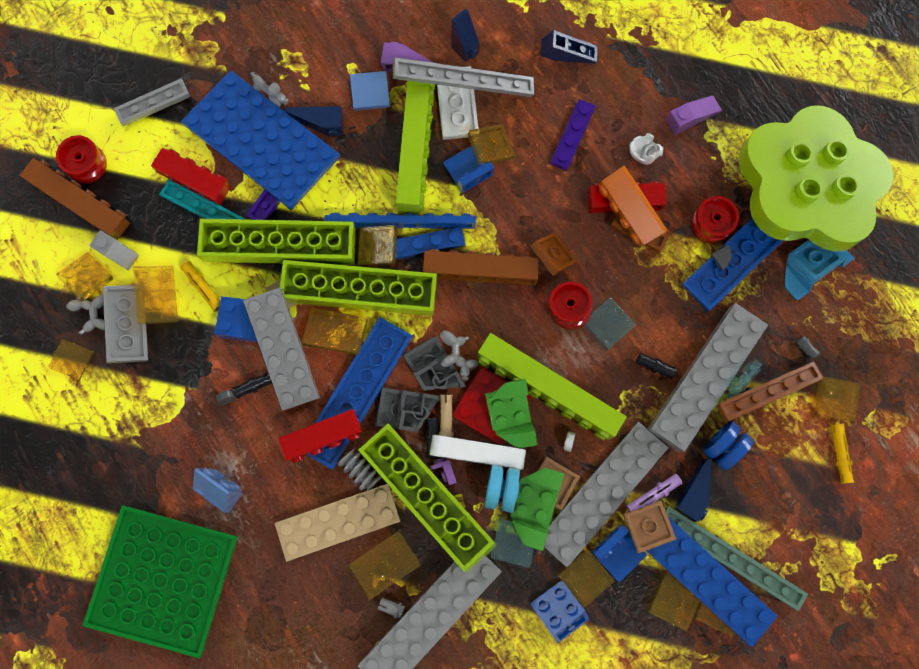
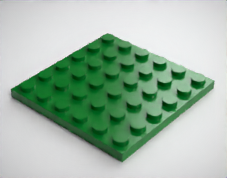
[82,505,238,658]

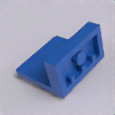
[444,145,494,193]
[591,525,647,582]
[531,581,590,644]

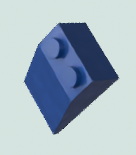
[214,296,258,343]

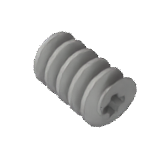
[338,449,382,492]

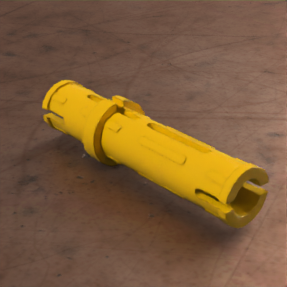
[180,261,220,312]
[831,424,854,484]

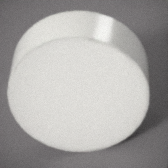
[564,431,576,452]

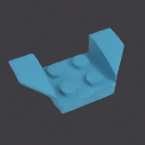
[785,240,855,301]

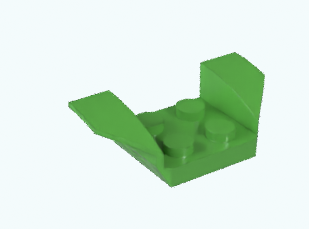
[485,379,538,448]
[510,468,565,551]

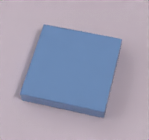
[350,71,390,111]

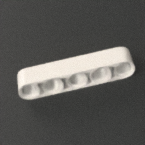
[430,435,526,470]

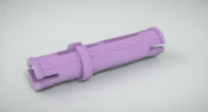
[626,473,683,512]

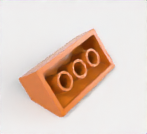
[599,165,668,246]

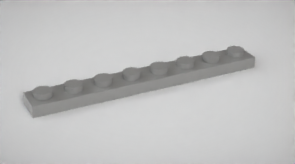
[393,58,534,97]

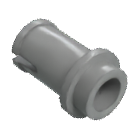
[378,597,405,619]

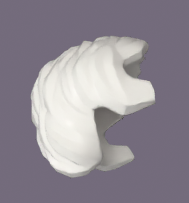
[629,133,664,165]

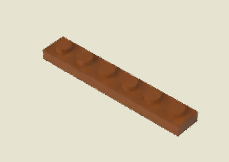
[716,362,824,423]

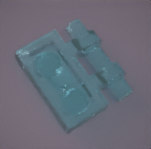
[727,360,762,398]

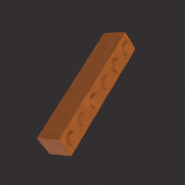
[19,158,130,240]
[423,249,539,285]

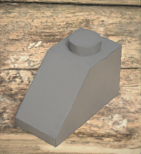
[89,230,139,271]

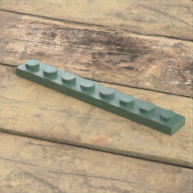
[665,507,808,611]

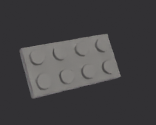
[103,285,148,363]

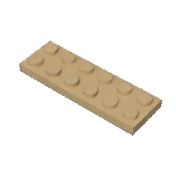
[275,484,401,562]

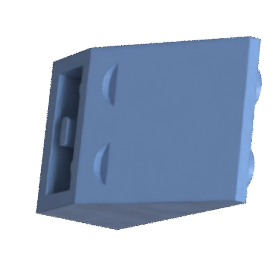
[192,467,243,513]

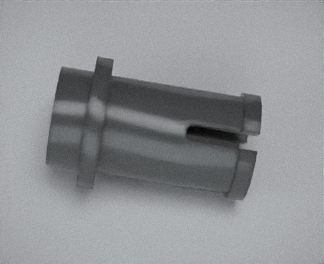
[795,335,820,360]

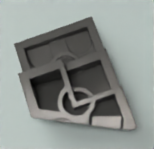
[403,335,465,390]
[375,387,440,432]

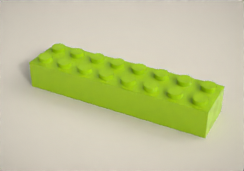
[396,62,435,216]
[197,219,356,265]
[280,260,437,316]
[477,333,627,441]
[359,424,497,574]

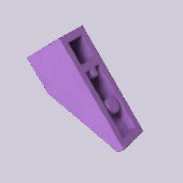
[381,42,433,72]
[666,96,722,135]

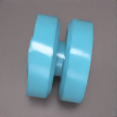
[484,465,520,513]

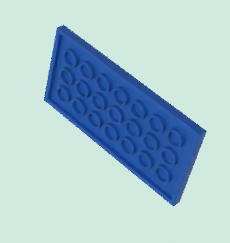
[181,70,340,210]

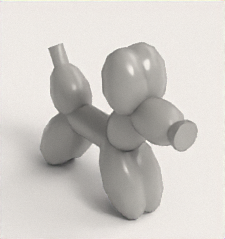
[251,72,289,107]
[66,288,105,335]
[440,330,479,380]

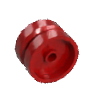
[56,135,107,184]
[691,196,739,243]
[549,281,592,330]

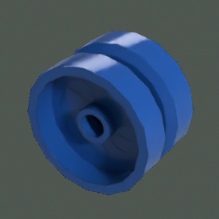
[703,420,754,471]

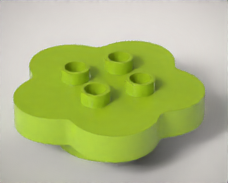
[739,106,894,251]

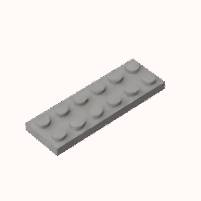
[243,287,320,411]

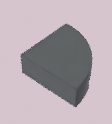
[711,245,731,271]

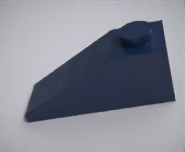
[451,8,479,62]
[541,30,598,64]
[286,106,343,137]
[673,458,712,522]

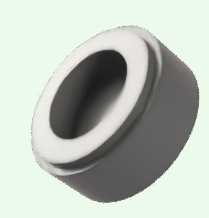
[216,390,237,405]

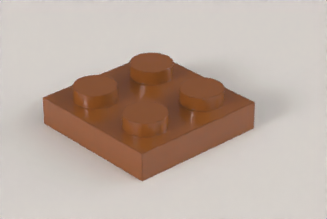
[531,232,577,276]

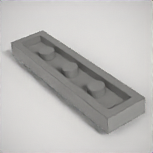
[114,78,191,127]

